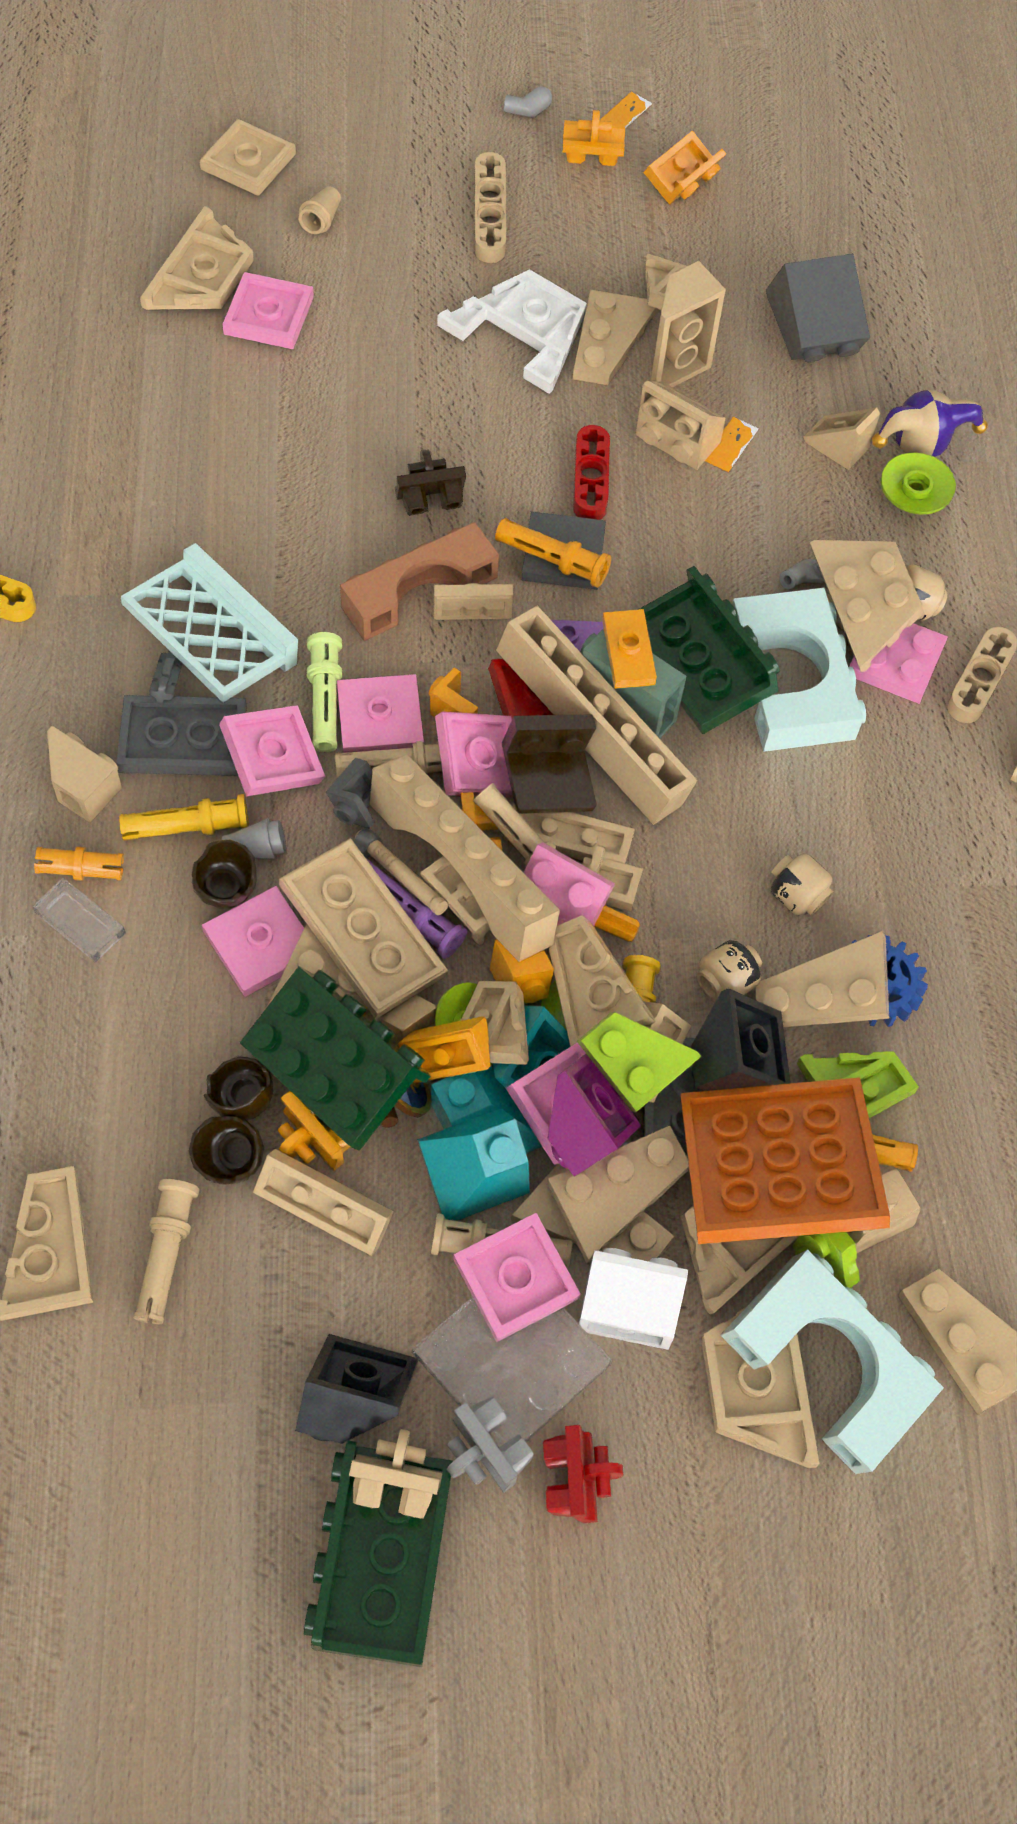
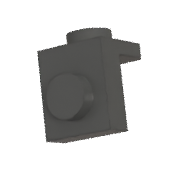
[326,758,375,829]

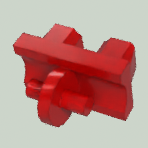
[543,1425,624,1523]

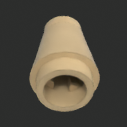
[299,186,341,234]

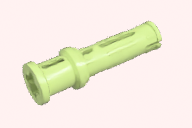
[307,632,342,752]

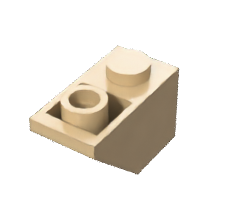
[47,726,122,823]

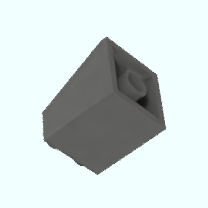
[766,253,870,362]

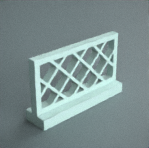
[121,543,298,703]

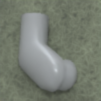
[504,86,552,118]
[779,559,825,589]

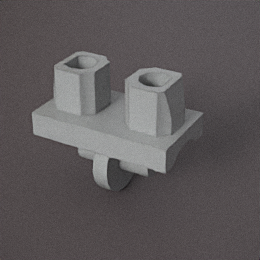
[447,1397,534,1493]

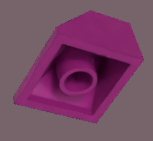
[548,1054,641,1177]

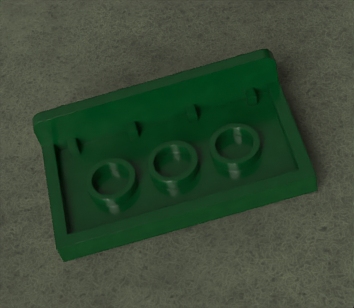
[638,566,780,734]
[240,966,431,1151]
[304,1440,453,1667]

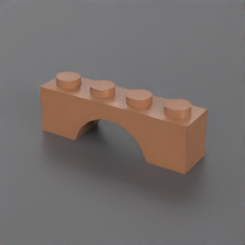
[340,522,499,641]

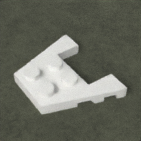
[437,269,587,394]

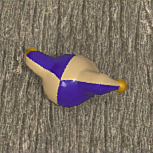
[872,390,988,457]

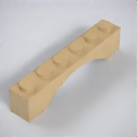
[369,754,560,962]

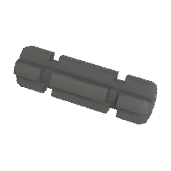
[149,651,183,704]

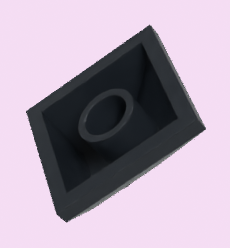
[691,988,791,1091]
[295,1334,419,1444]

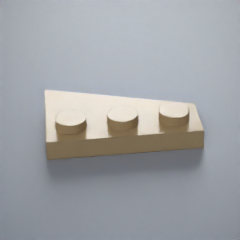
[573,290,659,385]
[548,915,657,1047]

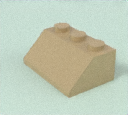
[651,261,726,388]

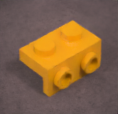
[643,131,726,205]

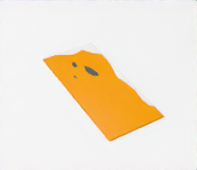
[599,91,652,128]
[705,417,759,472]

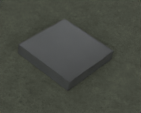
[521,511,606,590]

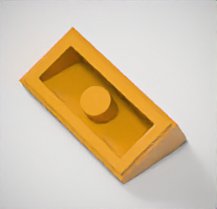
[398,1016,490,1083]

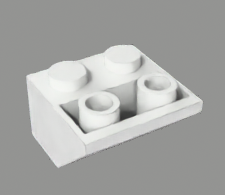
[577,1248,688,1350]

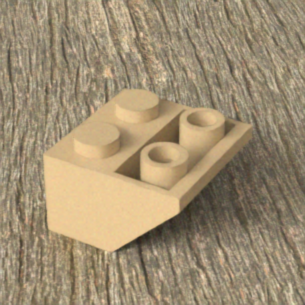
[636,380,726,470]

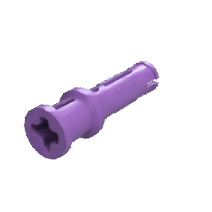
[367,859,467,959]

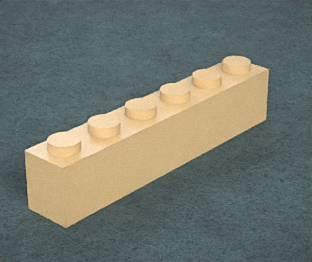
[496,605,698,825]

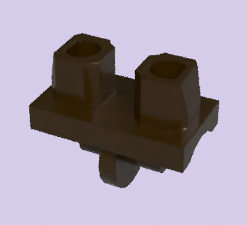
[395,450,466,516]

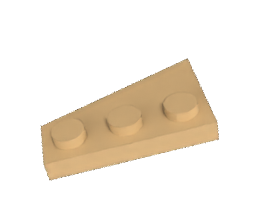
[756,931,889,1027]
[547,1126,689,1265]
[511,1163,675,1262]
[0,1166,94,1321]
[898,1269,1017,1415]

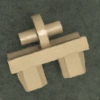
[349,1429,443,1519]

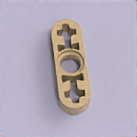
[947,627,1017,723]

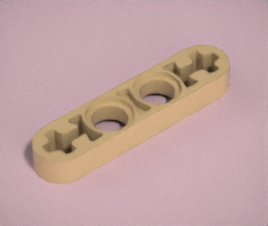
[475,152,506,263]

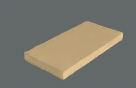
[279,838,448,1019]

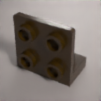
[502,715,597,814]

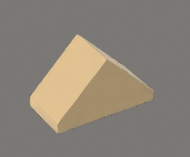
[803,407,880,470]

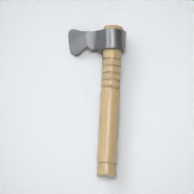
[354,828,448,915]

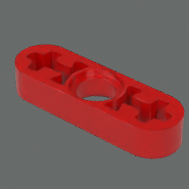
[573,425,610,520]

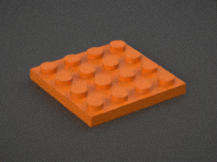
[680,1077,890,1244]

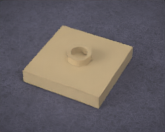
[200,119,296,196]

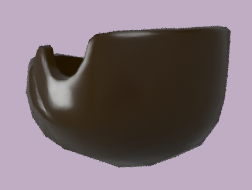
[191,839,257,909]
[204,1056,273,1121]
[188,1116,264,1185]

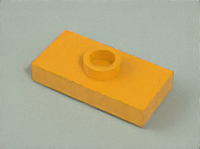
[602,609,657,689]

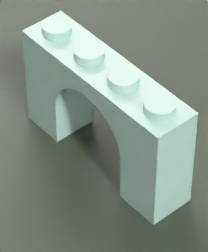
[732,588,866,752]
[721,1250,944,1474]

